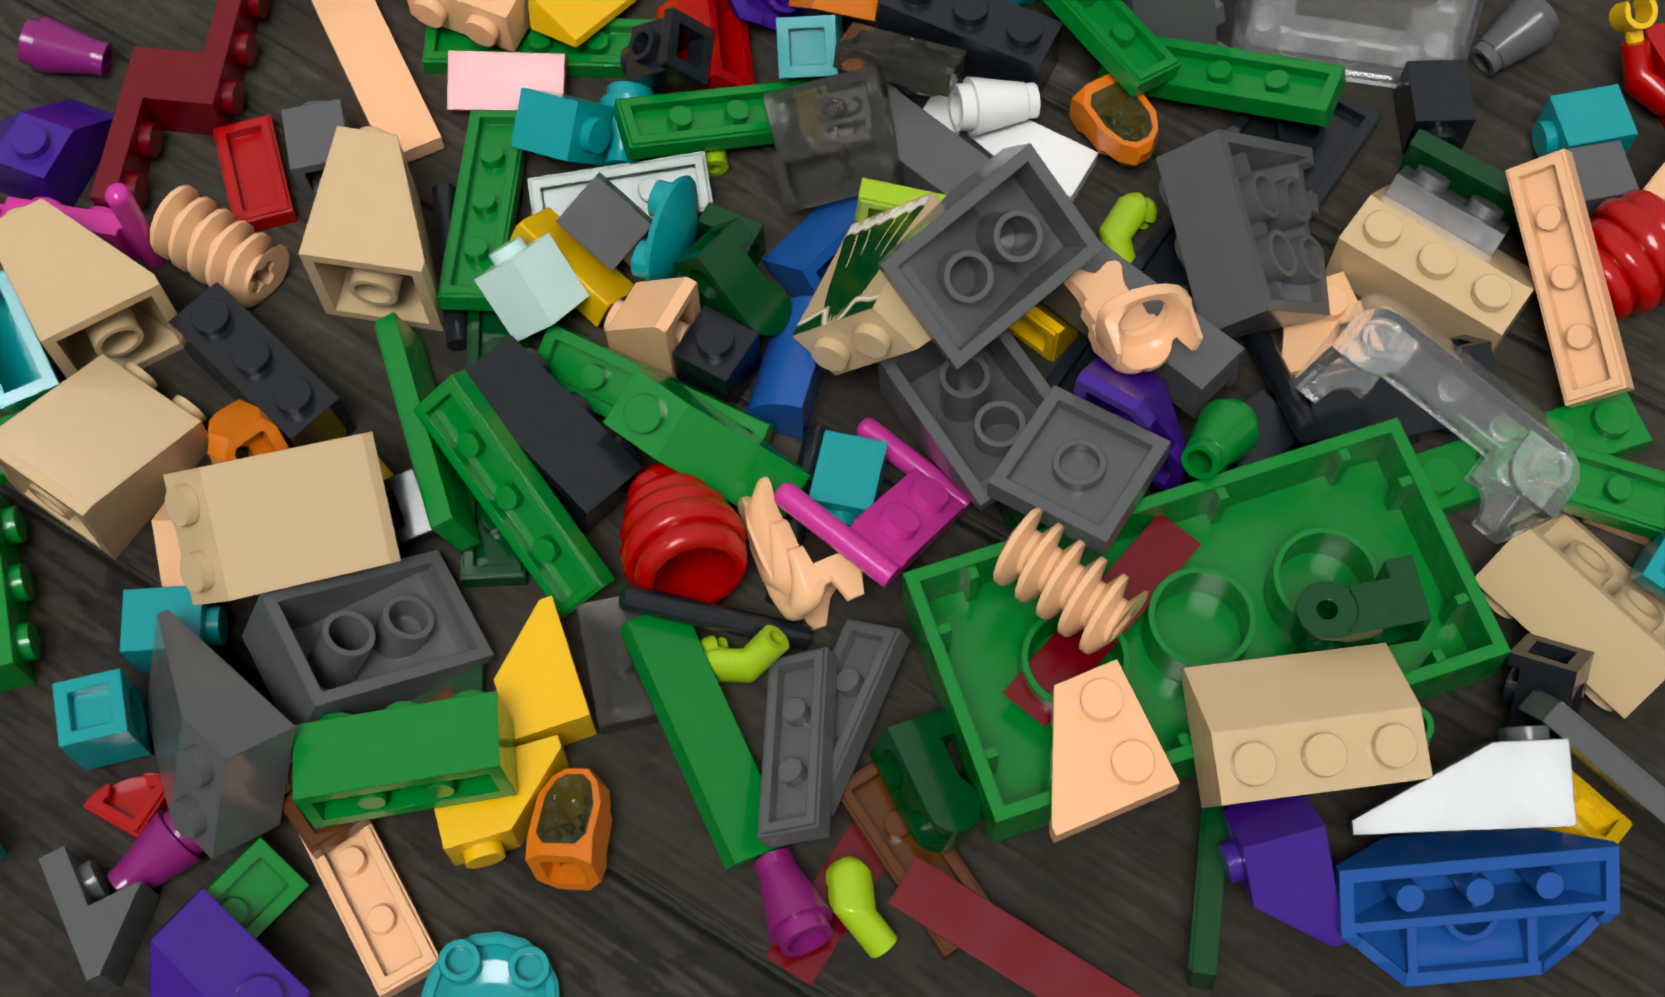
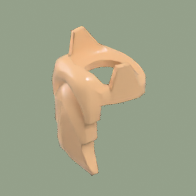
[1063,260,1203,374]
[738,477,865,631]

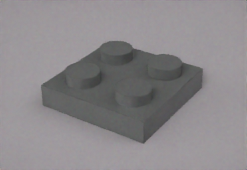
[987,385,1171,555]

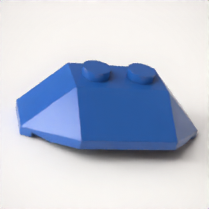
[1335,828,1620,987]

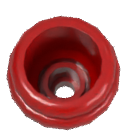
[1589,189,1665,322]
[620,463,748,604]

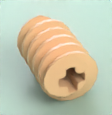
[150,184,290,308]
[993,507,1149,655]

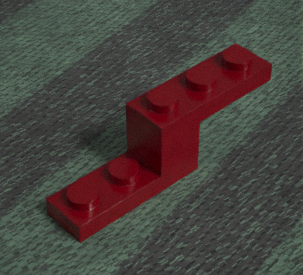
[90,0,270,209]

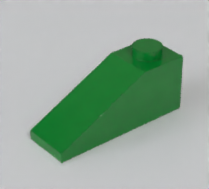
[603,369,813,519]

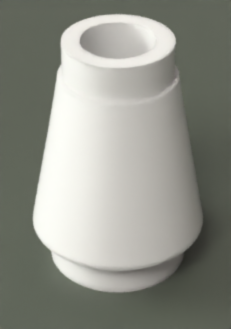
[948,76,1041,137]

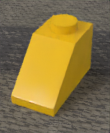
[494,596,597,747]
[434,735,569,869]

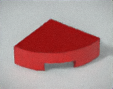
[82,773,168,839]

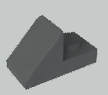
[38,846,160,994]

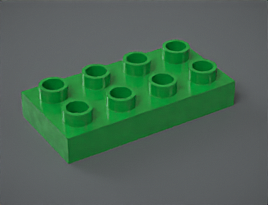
[901,417,1511,844]

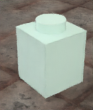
[474,233,589,341]

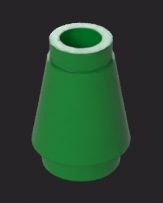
[1181,398,1259,480]

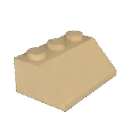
[1326,185,1536,353]
[1475,508,1665,719]
[1180,643,1433,808]

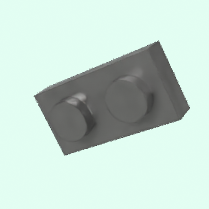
[1385,165,1512,256]

